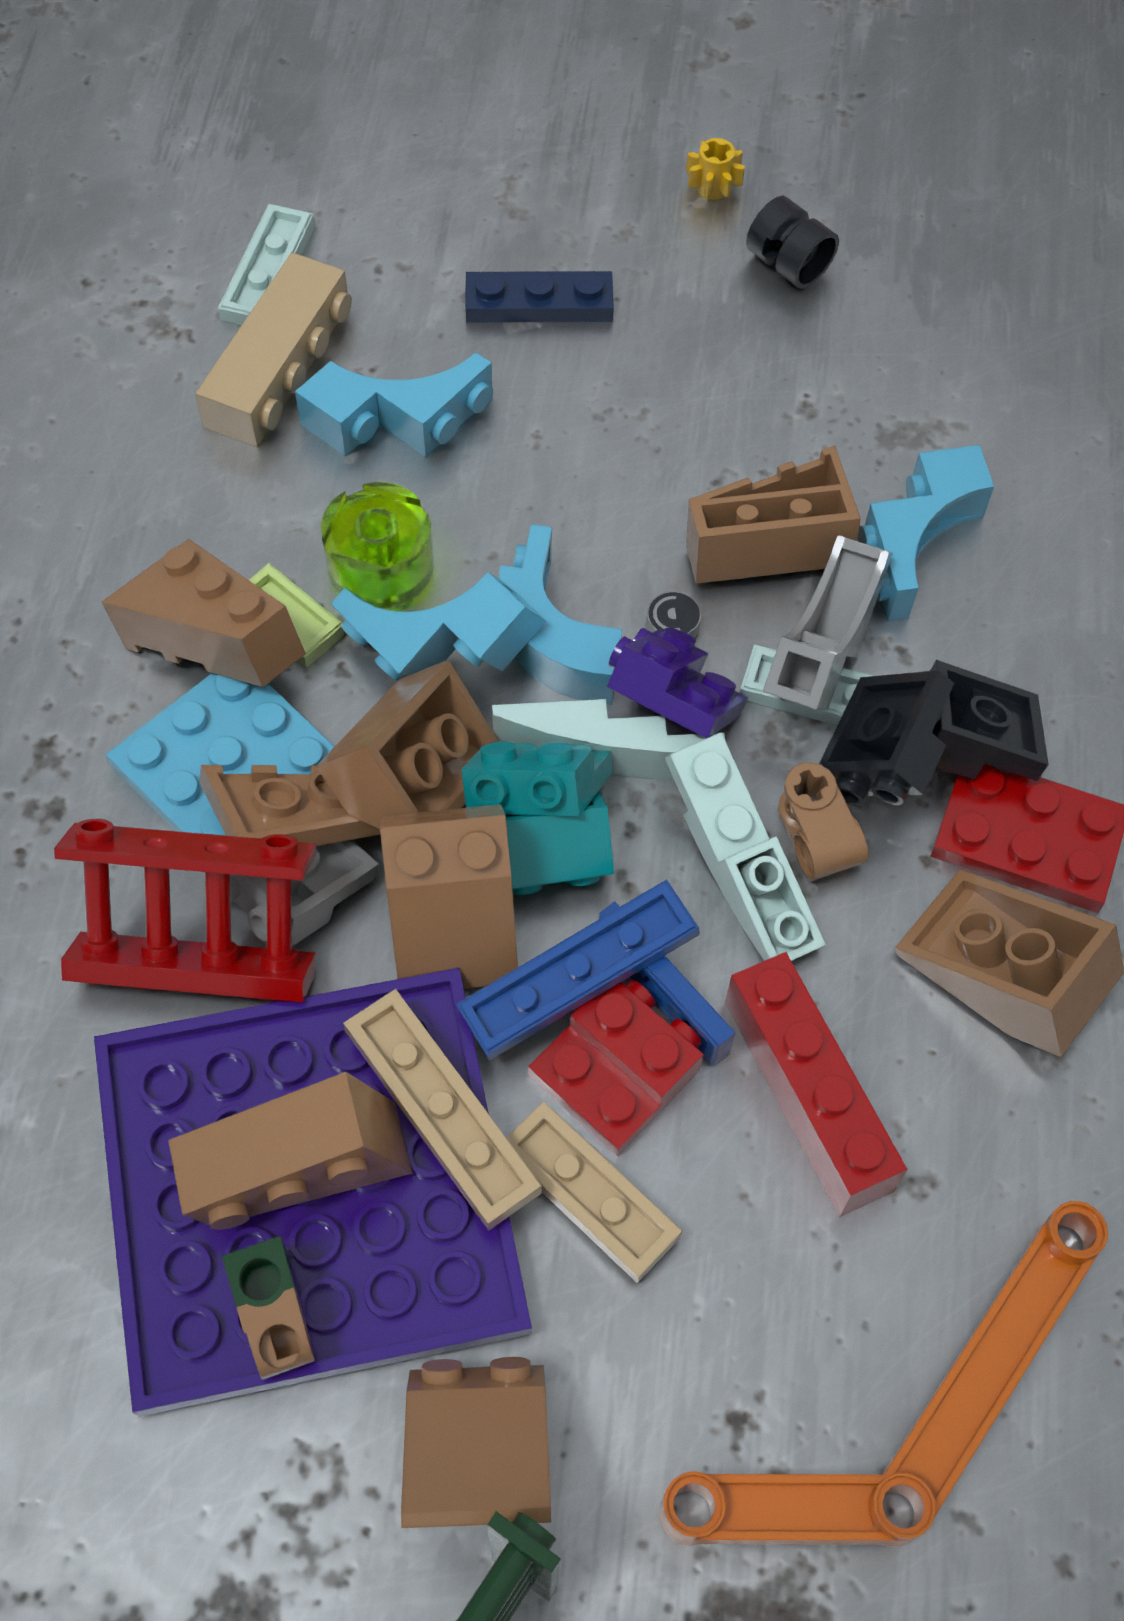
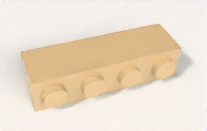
[195,252,352,447]

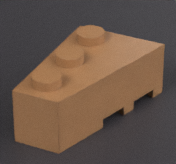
[686,445,861,584]
[168,1072,413,1230]

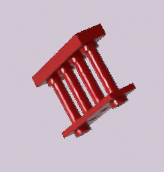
[54,819,316,1003]

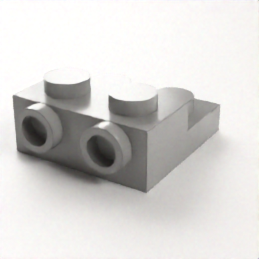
[230,840,379,946]

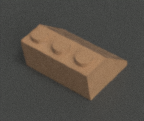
[316,660,500,829]

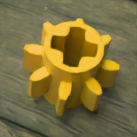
[686,138,745,200]

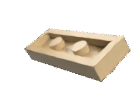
[506,1101,683,1283]

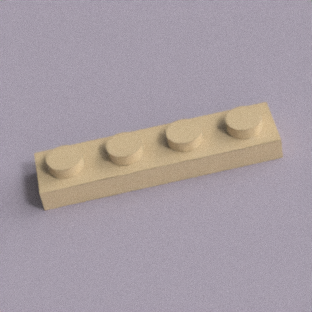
[343,989,542,1231]

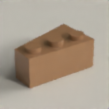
[101,539,306,687]

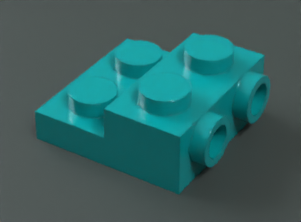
[461,741,613,817]

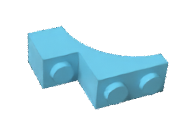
[295,352,493,457]
[858,445,994,621]
[331,572,546,681]

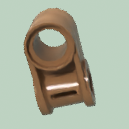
[778,762,868,881]

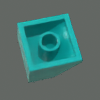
[505,791,615,895]

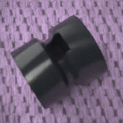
[746,195,839,289]

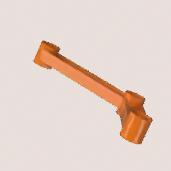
[659,1201,1108,1547]

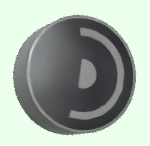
[646,591,701,638]

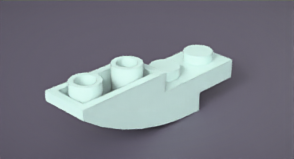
[664,732,826,961]

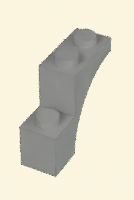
[763,535,893,710]

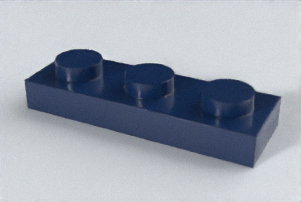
[465,271,614,323]

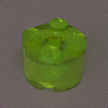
[321,482,434,611]

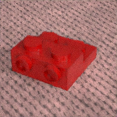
[528,979,704,1157]

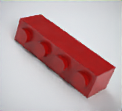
[725,952,908,1217]

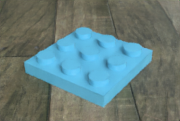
[105,673,335,835]

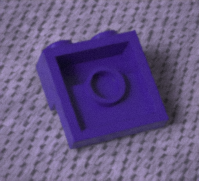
[607,628,749,739]

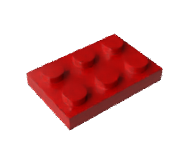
[930,764,1124,913]

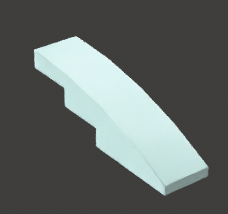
[492,699,725,780]

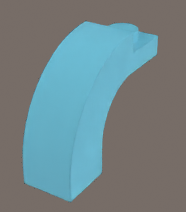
[499,524,622,705]

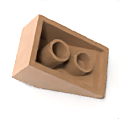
[380,804,518,989]
[895,869,1124,1057]
[401,1357,551,1528]

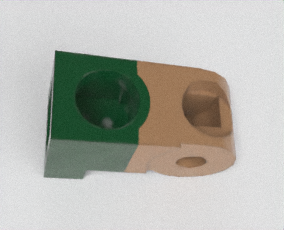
[222,1236,315,1380]

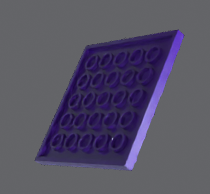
[94,968,532,1417]

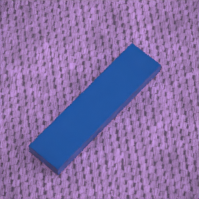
[456,879,700,1061]

